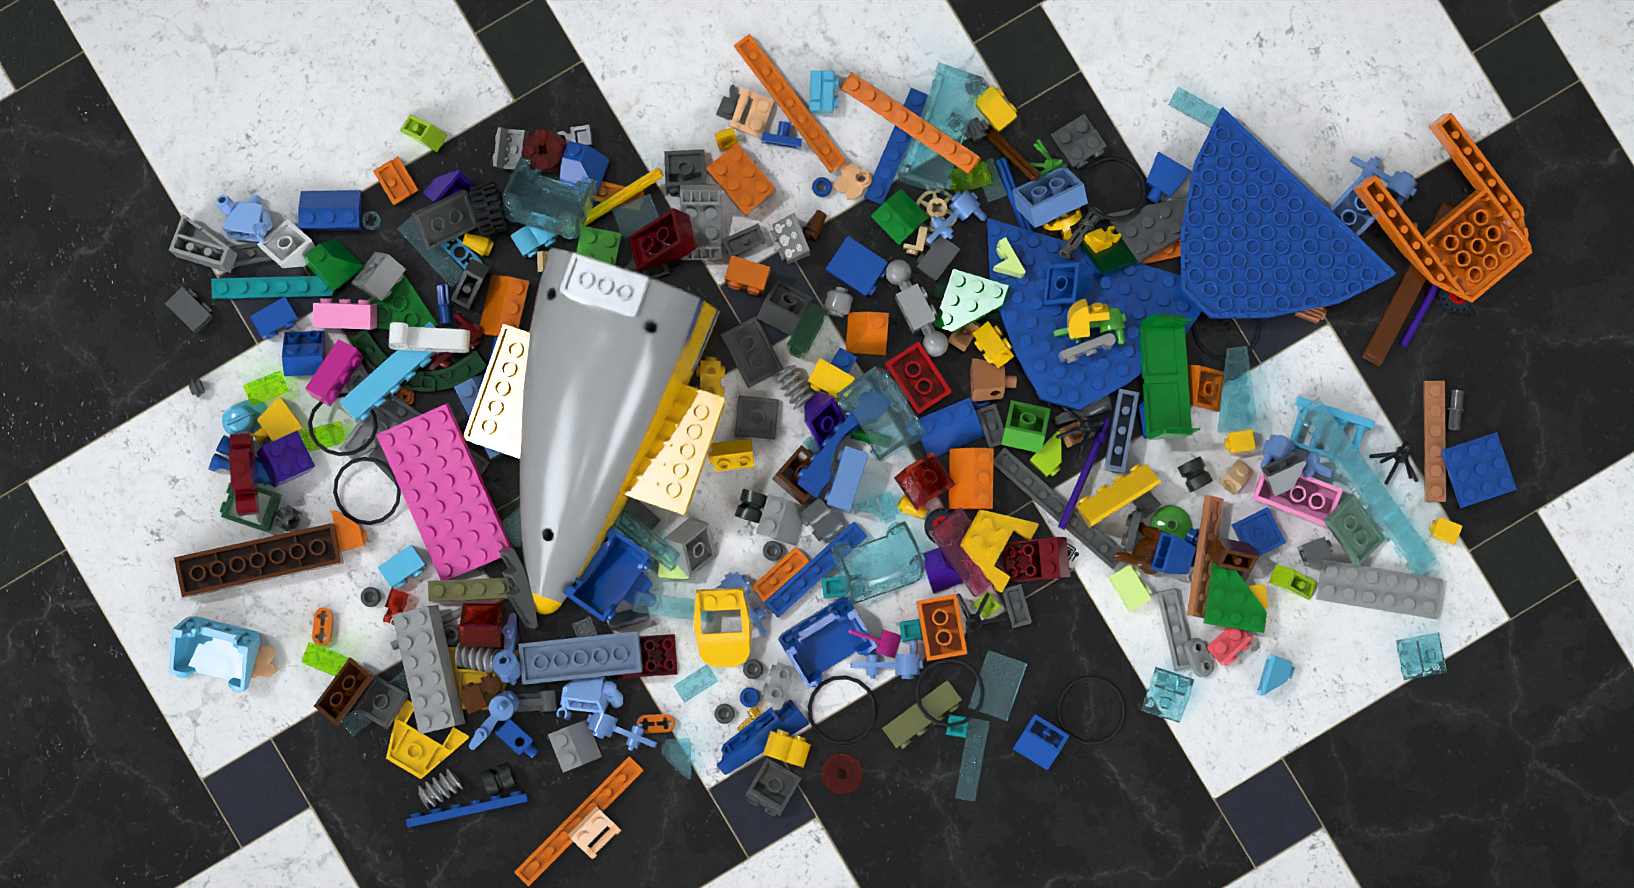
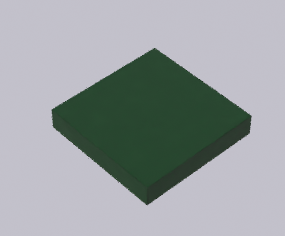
[1081,231,1136,275]

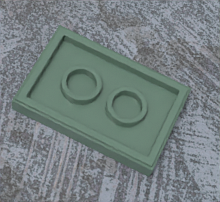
[1323,494,1385,566]

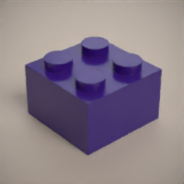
[256,431,315,488]

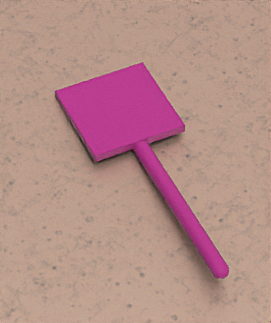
[849,629,901,659]

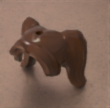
[1114,522,1165,575]

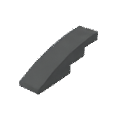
[498,547,538,629]

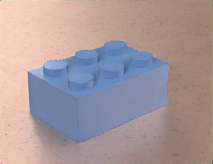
[1012,165,1088,228]
[824,446,869,514]

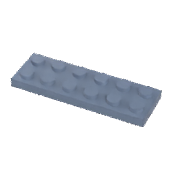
[518,631,643,685]

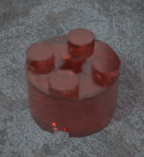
[523,129,567,171]
[822,753,862,794]

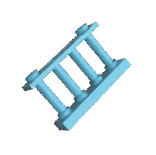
[1289,396,1375,470]

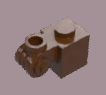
[459,673,502,715]

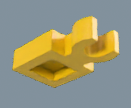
[1084,226,1122,253]

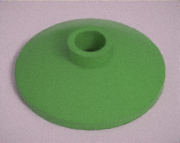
[1151,505,1191,541]

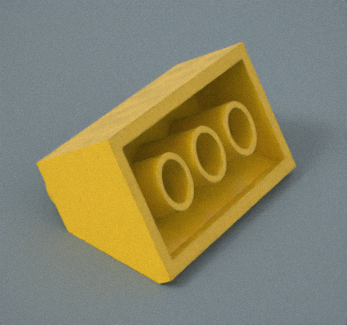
[1076,463,1161,528]

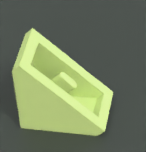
[658,546,690,580]

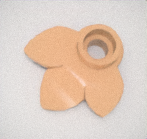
[832,163,872,200]
[251,646,278,678]

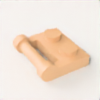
[728,88,774,138]
[568,806,622,859]

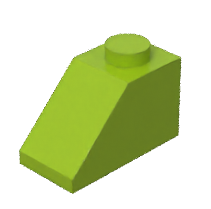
[400,114,447,152]
[1029,431,1061,478]
[1269,564,1317,601]

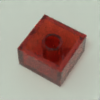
[894,452,956,511]
[459,603,504,648]

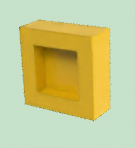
[714,127,739,151]

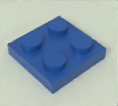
[1231,507,1286,556]

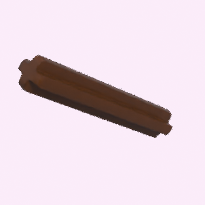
[985,127,1041,181]

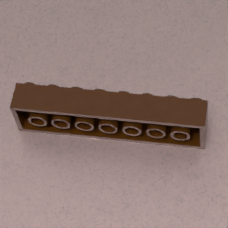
[174,523,344,598]

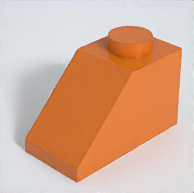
[331,510,368,552]

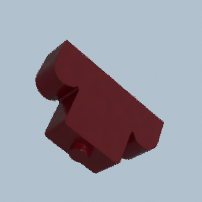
[228,432,260,516]

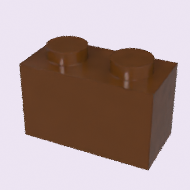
[1208,536,1259,573]

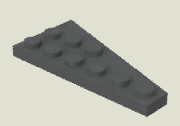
[1106,197,1187,264]

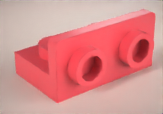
[1206,627,1253,666]

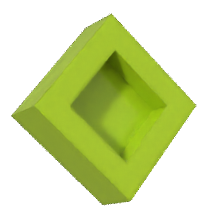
[973,591,1001,619]

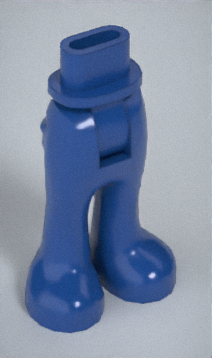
[208,435,273,486]

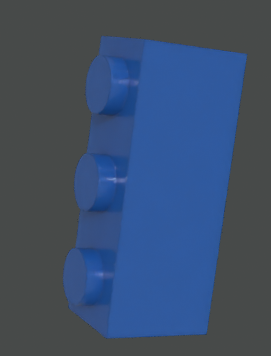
[298,190,362,231]
[913,398,985,460]

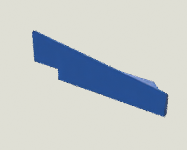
[716,699,809,775]

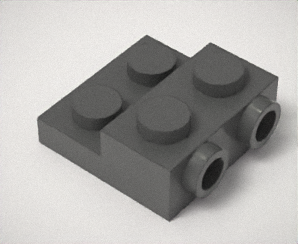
[1050,114,1106,169]
[664,149,706,197]
[745,758,802,816]

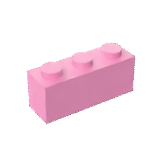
[313,298,377,329]

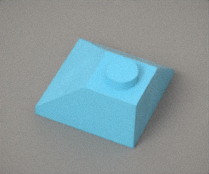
[1256,655,1295,696]

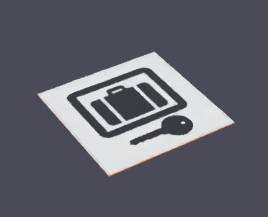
[1067,539,1084,569]

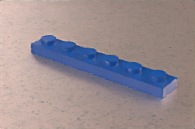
[864,88,929,205]
[764,522,868,618]
[406,790,529,827]

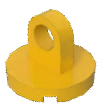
[1043,208,1082,242]

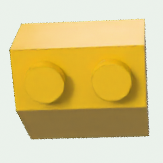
[808,358,855,403]

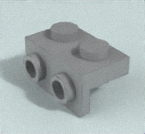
[493,127,529,171]
[761,662,796,706]

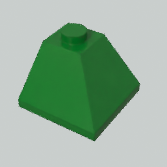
[305,239,364,293]

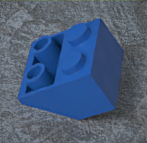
[281,330,326,376]
[1013,714,1070,770]

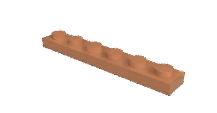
[1423,381,1446,502]
[1187,495,1224,619]

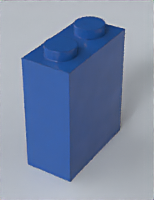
[825,236,888,298]

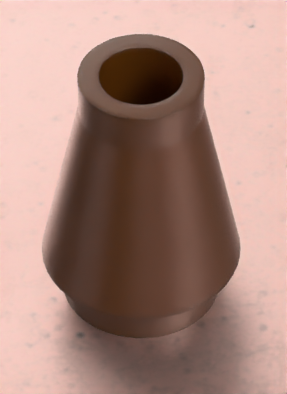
[802,210,827,241]

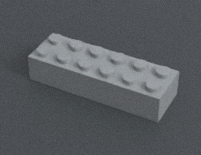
[392,605,465,734]

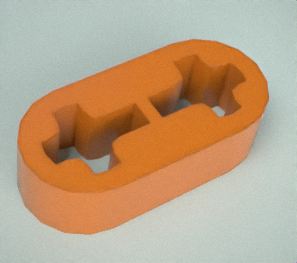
[312,608,333,646]
[636,714,675,733]

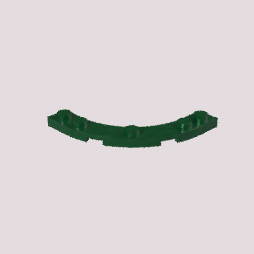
[350,329,488,392]

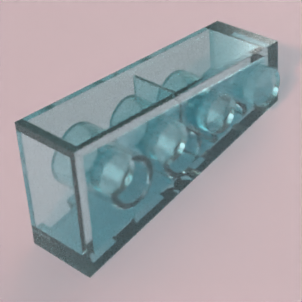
[1217,346,1258,432]

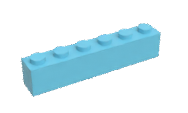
[339,321,441,423]

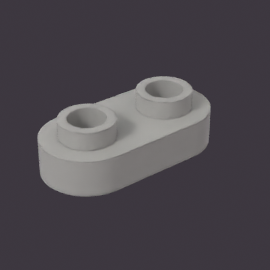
[1184,638,1214,677]

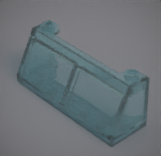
[898,62,987,194]

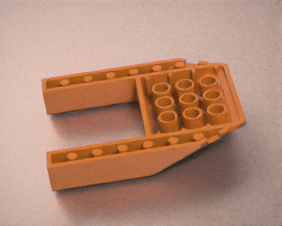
[1353,113,1532,303]

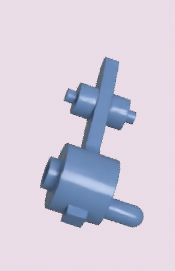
[1350,156,1417,207]
[926,189,987,244]
[1260,435,1333,478]
[714,571,768,638]
[492,613,521,685]
[850,639,924,679]
[469,691,519,750]
[587,700,657,751]

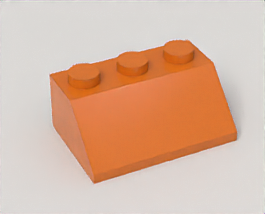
[480,275,531,338]
[948,448,993,510]

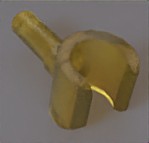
[737,706,760,731]

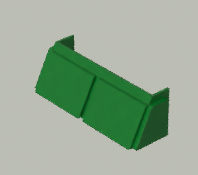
[1139,314,1200,440]

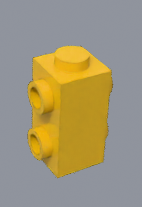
[972,322,1014,368]
[696,357,725,398]
[708,438,755,471]

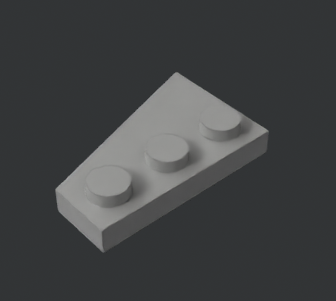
[339,407,399,459]

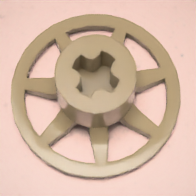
[916,189,957,232]

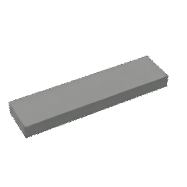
[1156,588,1192,671]

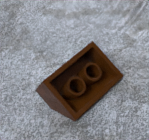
[314,657,375,726]

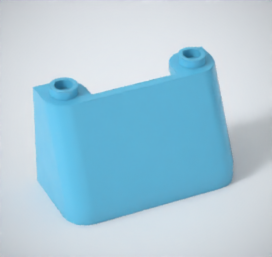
[169,616,261,692]

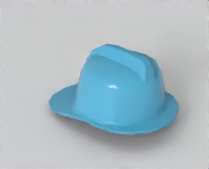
[222,399,268,434]

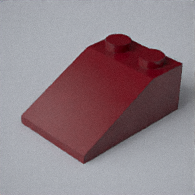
[629,208,697,271]

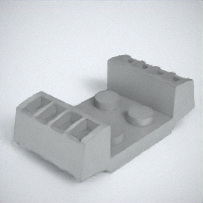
[680,184,722,260]

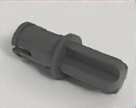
[1448,390,1465,431]

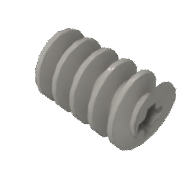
[772,365,813,410]
[455,641,501,674]
[418,768,464,810]

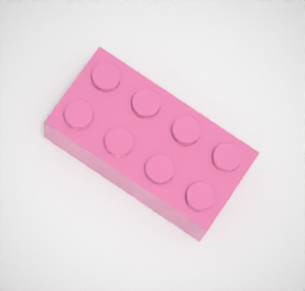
[1250,462,1343,529]

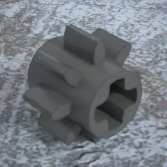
[963,117,988,142]
[275,505,300,532]

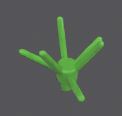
[1031,139,1067,177]

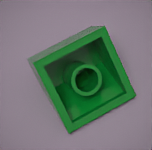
[871,189,929,245]

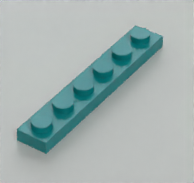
[212,276,333,299]

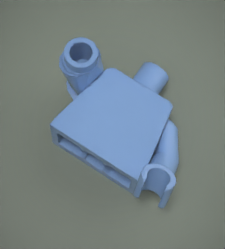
[216,194,273,243]
[556,676,623,720]

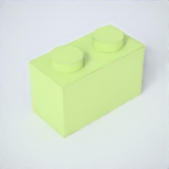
[1108,565,1152,612]

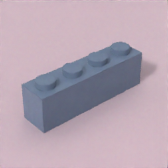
[1103,389,1139,474]

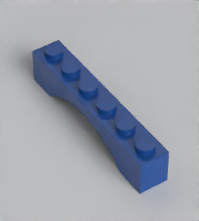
[797,388,891,499]

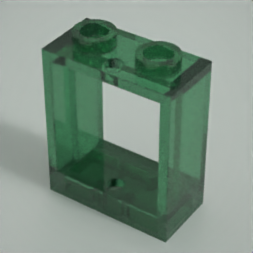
[787,302,827,359]
[220,482,283,533]

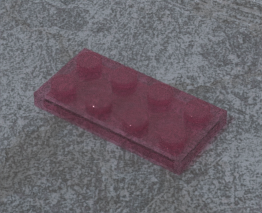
[928,508,1006,597]

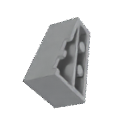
[169,214,238,273]

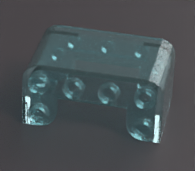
[502,157,596,239]

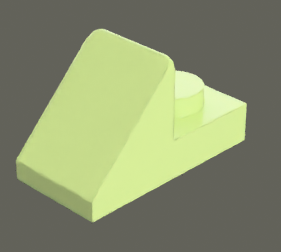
[993,237,1026,278]

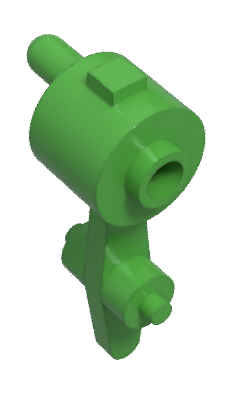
[1053,306,1126,344]

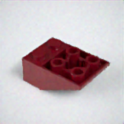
[1002,537,1070,583]
[612,634,678,679]

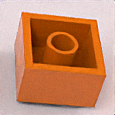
[724,255,771,296]

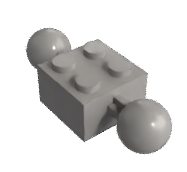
[886,260,948,357]

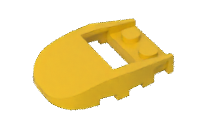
[693,587,753,667]

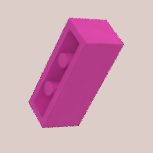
[305,339,364,407]

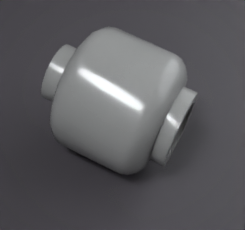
[824,287,853,318]

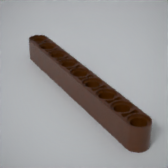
[1361,201,1455,367]

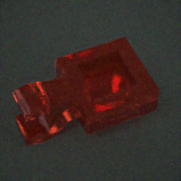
[383,588,409,625]

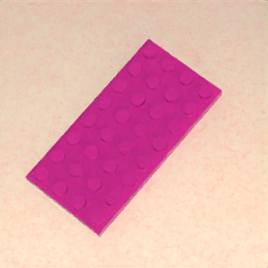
[376,403,512,580]

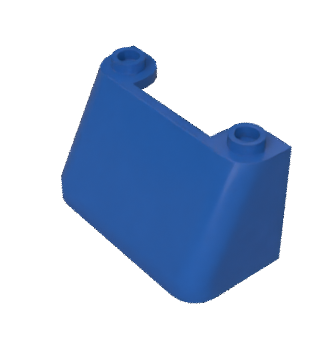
[564,527,653,622]
[778,597,877,689]

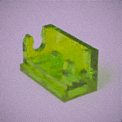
[946,161,994,194]
[243,370,289,406]
[301,421,346,452]
[302,642,348,676]

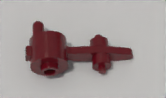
[426,312,483,371]

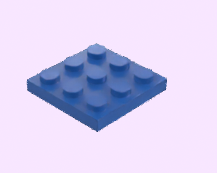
[1440,432,1517,508]

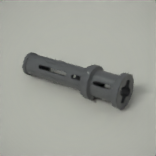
[1059,207,1103,260]

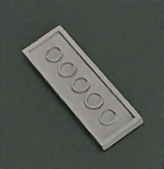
[1316,559,1443,619]

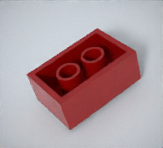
[885,342,952,416]

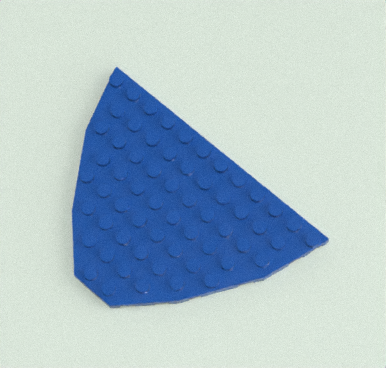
[1180,107,1396,319]
[987,218,1202,411]

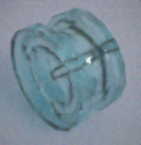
[362,211,381,230]

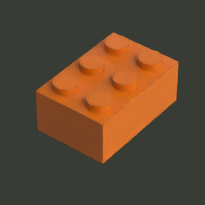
[706,143,776,217]
[916,594,967,662]

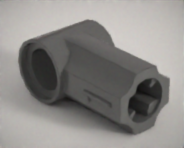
[517,691,557,712]

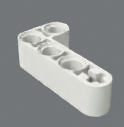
[389,322,470,353]

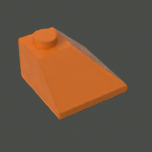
[846,312,889,356]
[1187,365,1225,412]

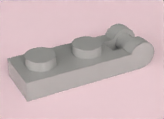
[1058,333,1116,364]

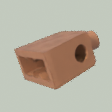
[970,359,1017,401]

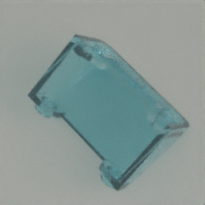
[836,366,928,462]
[831,521,926,604]

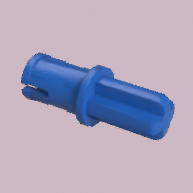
[436,284,453,325]

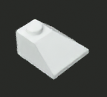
[257,219,315,268]

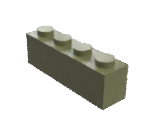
[428,578,511,602]
[882,680,962,749]

